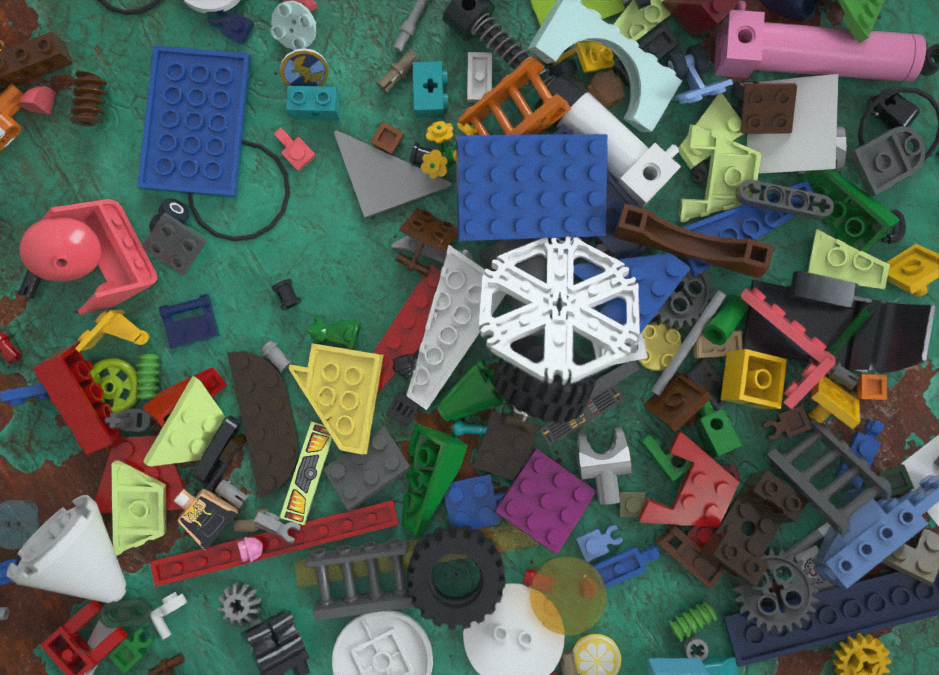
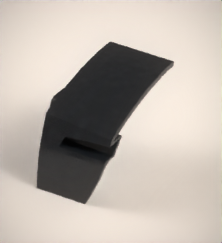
[742,271,935,373]

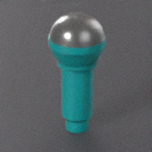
[449,420,487,437]

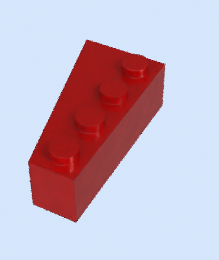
[33,342,122,455]

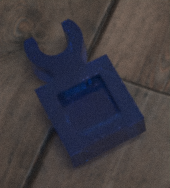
[207,10,254,45]

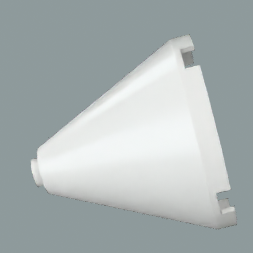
[7,495,126,603]

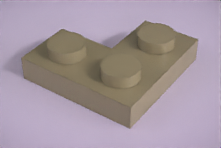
[881,528,939,586]

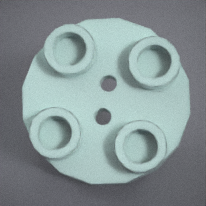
[271,0,317,50]

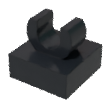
[386,392,420,426]

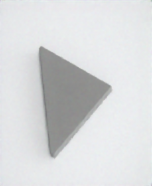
[333,130,452,219]

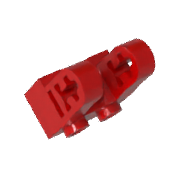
[40,600,129,675]

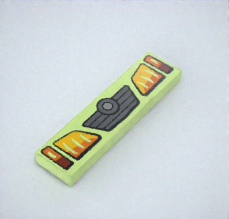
[280,421,333,525]

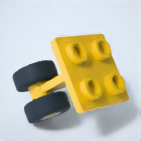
[549,41,614,79]

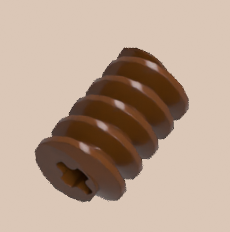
[70,71,107,127]

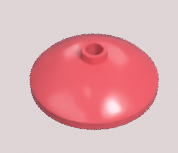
[20,217,101,282]

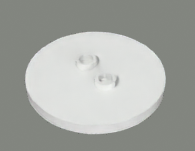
[463,583,564,675]
[332,610,433,675]

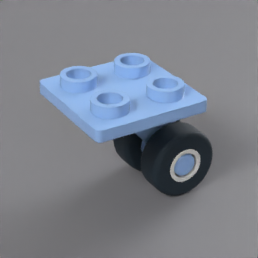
[666,44,733,104]

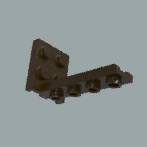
[473,411,539,480]

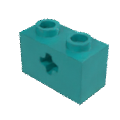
[413,61,448,118]
[286,86,341,120]

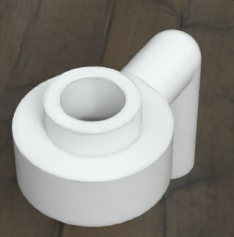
[150,592,187,640]

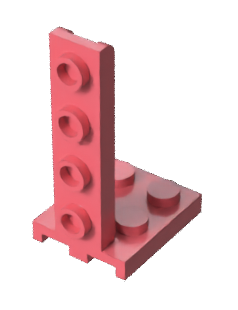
[741,287,836,409]

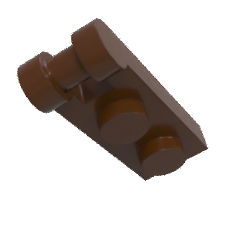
[655,524,723,589]

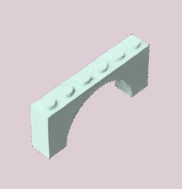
[527,0,682,132]

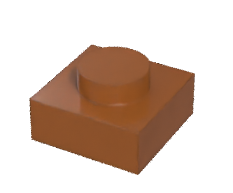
[371,122,404,156]

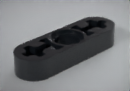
[193,415,242,484]

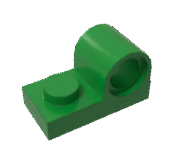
[638,434,691,481]

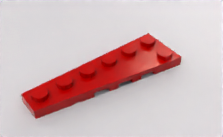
[373,264,441,394]

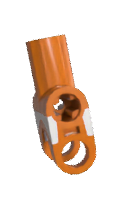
[0,83,24,151]

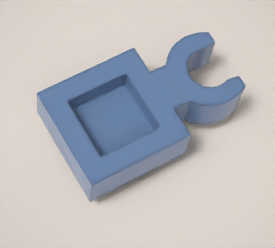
[575,524,623,562]

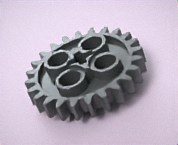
[652,252,715,331]
[732,549,819,635]

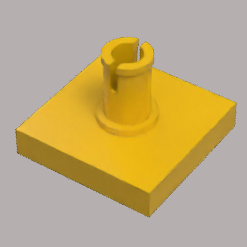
[886,244,939,296]
[809,375,860,429]

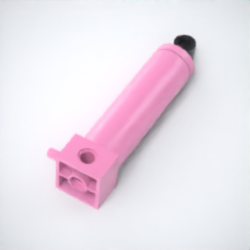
[714,1,939,82]

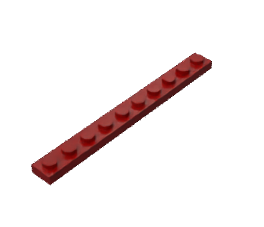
[150,499,400,587]

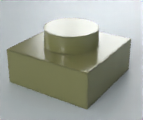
[619,491,645,517]

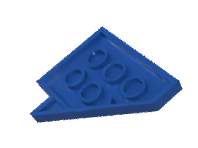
[573,253,690,348]

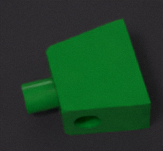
[694,401,742,459]

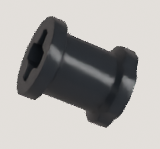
[410,142,439,164]
[271,279,302,310]

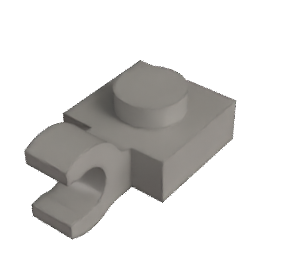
[254,511,301,543]

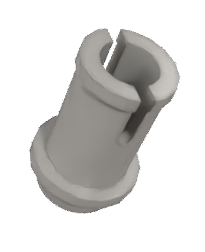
[261,340,292,372]
[215,479,248,509]

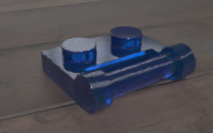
[159,294,220,349]

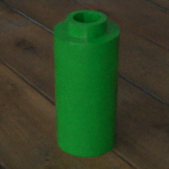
[703,295,748,345]

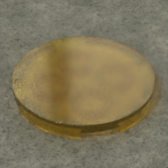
[530,556,607,635]

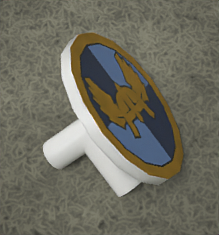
[280,48,329,87]

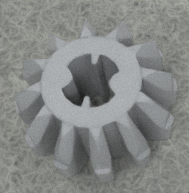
[217,582,262,627]

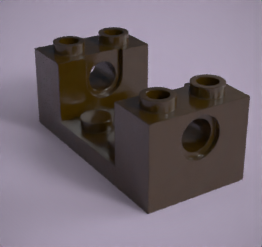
[698,470,808,587]

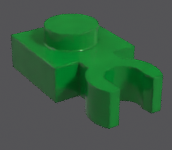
[107,626,156,674]

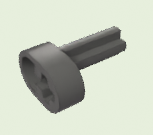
[105,409,154,432]

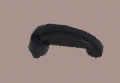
[881,209,906,244]

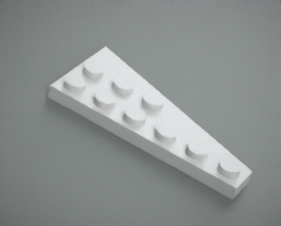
[407,245,507,410]

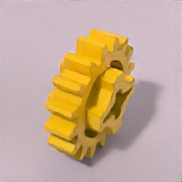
[832,633,892,675]

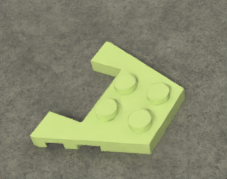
[677,124,762,222]

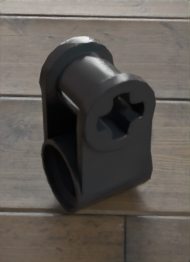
[867,88,920,129]

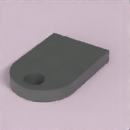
[849,126,925,197]

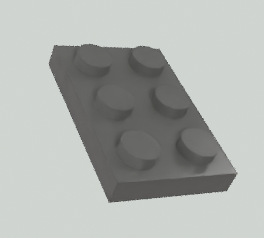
[323,427,412,511]

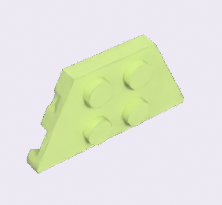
[143,376,225,466]
[112,460,166,556]

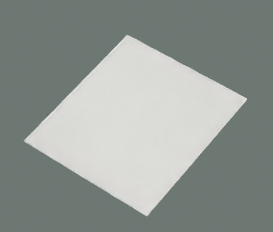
[747,74,838,173]

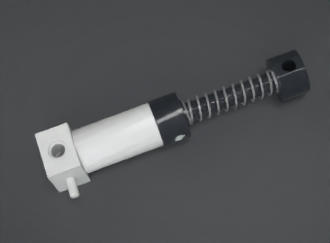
[442,0,681,208]

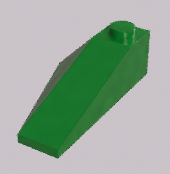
[800,169,900,253]

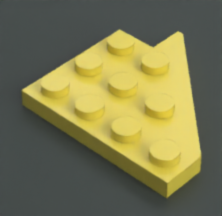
[288,343,383,455]

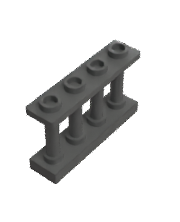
[767,418,891,537]
[305,538,414,621]

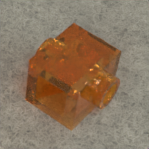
[587,70,625,110]

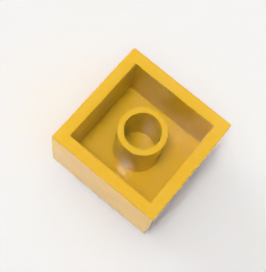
[721,349,787,409]

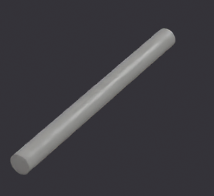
[651,290,726,396]

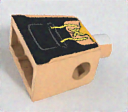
[174,489,238,551]

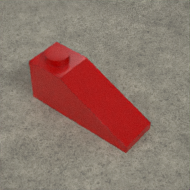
[142,367,227,428]

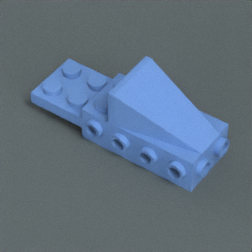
[811,475,939,589]

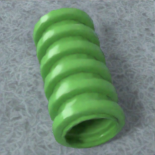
[136,354,159,399]
[668,600,717,642]

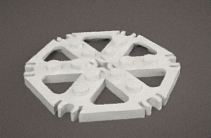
[479,236,639,384]

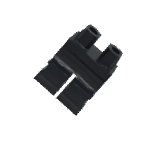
[240,609,310,675]

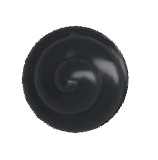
[392,353,416,380]

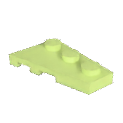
[678,93,743,169]
[807,229,890,290]

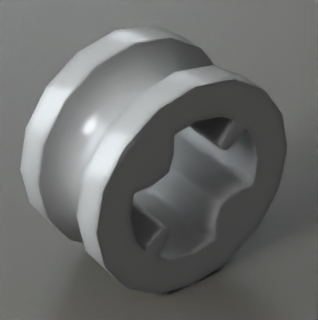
[683,636,709,661]

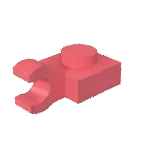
[274,128,316,172]

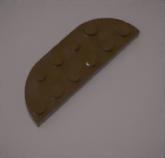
[228,352,300,498]

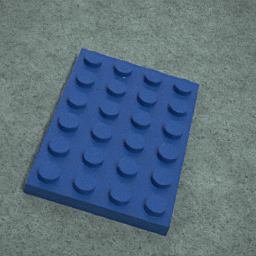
[137,46,251,198]
[456,134,608,241]

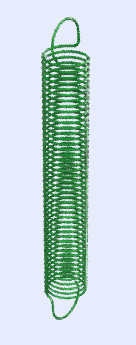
[827,304,874,357]

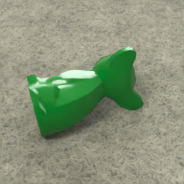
[306,316,361,350]

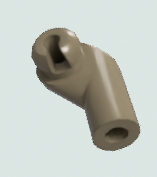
[234,509,270,532]

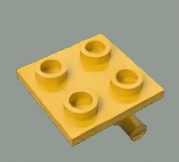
[75,309,150,352]

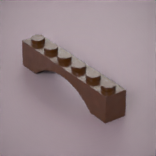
[613,204,774,279]

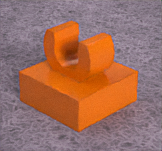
[857,374,887,400]

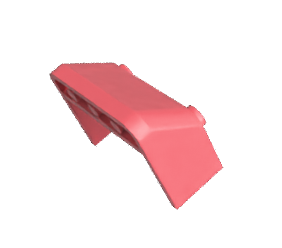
[41,199,157,315]

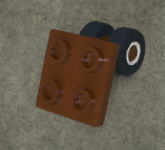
[732,81,797,134]

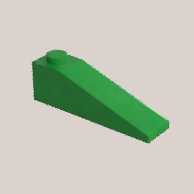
[402,424,468,537]

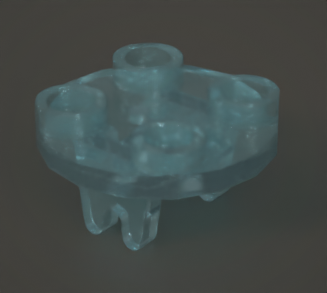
[0,499,40,550]

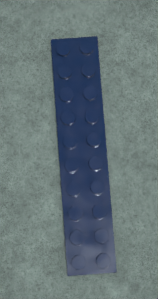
[723,570,939,667]

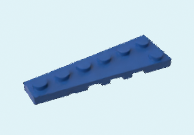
[683,180,813,277]

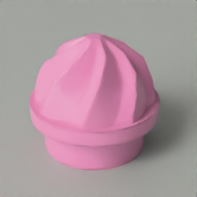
[237,537,263,562]

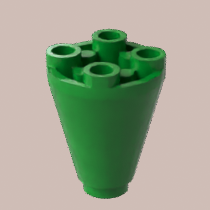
[437,359,505,422]

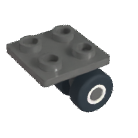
[142,198,207,275]

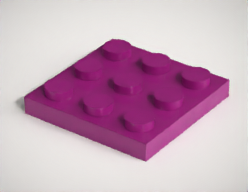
[494,449,596,555]

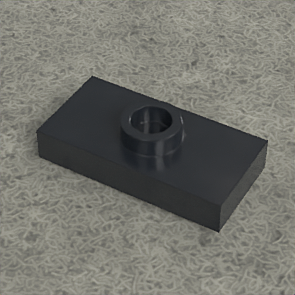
[684,358,727,411]

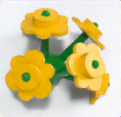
[421,121,477,179]

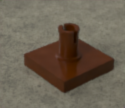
[643,372,712,432]

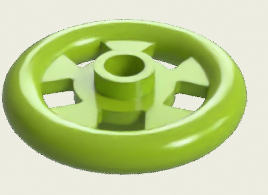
[90,358,139,413]

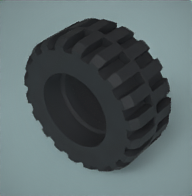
[493,336,596,423]
[406,524,506,630]

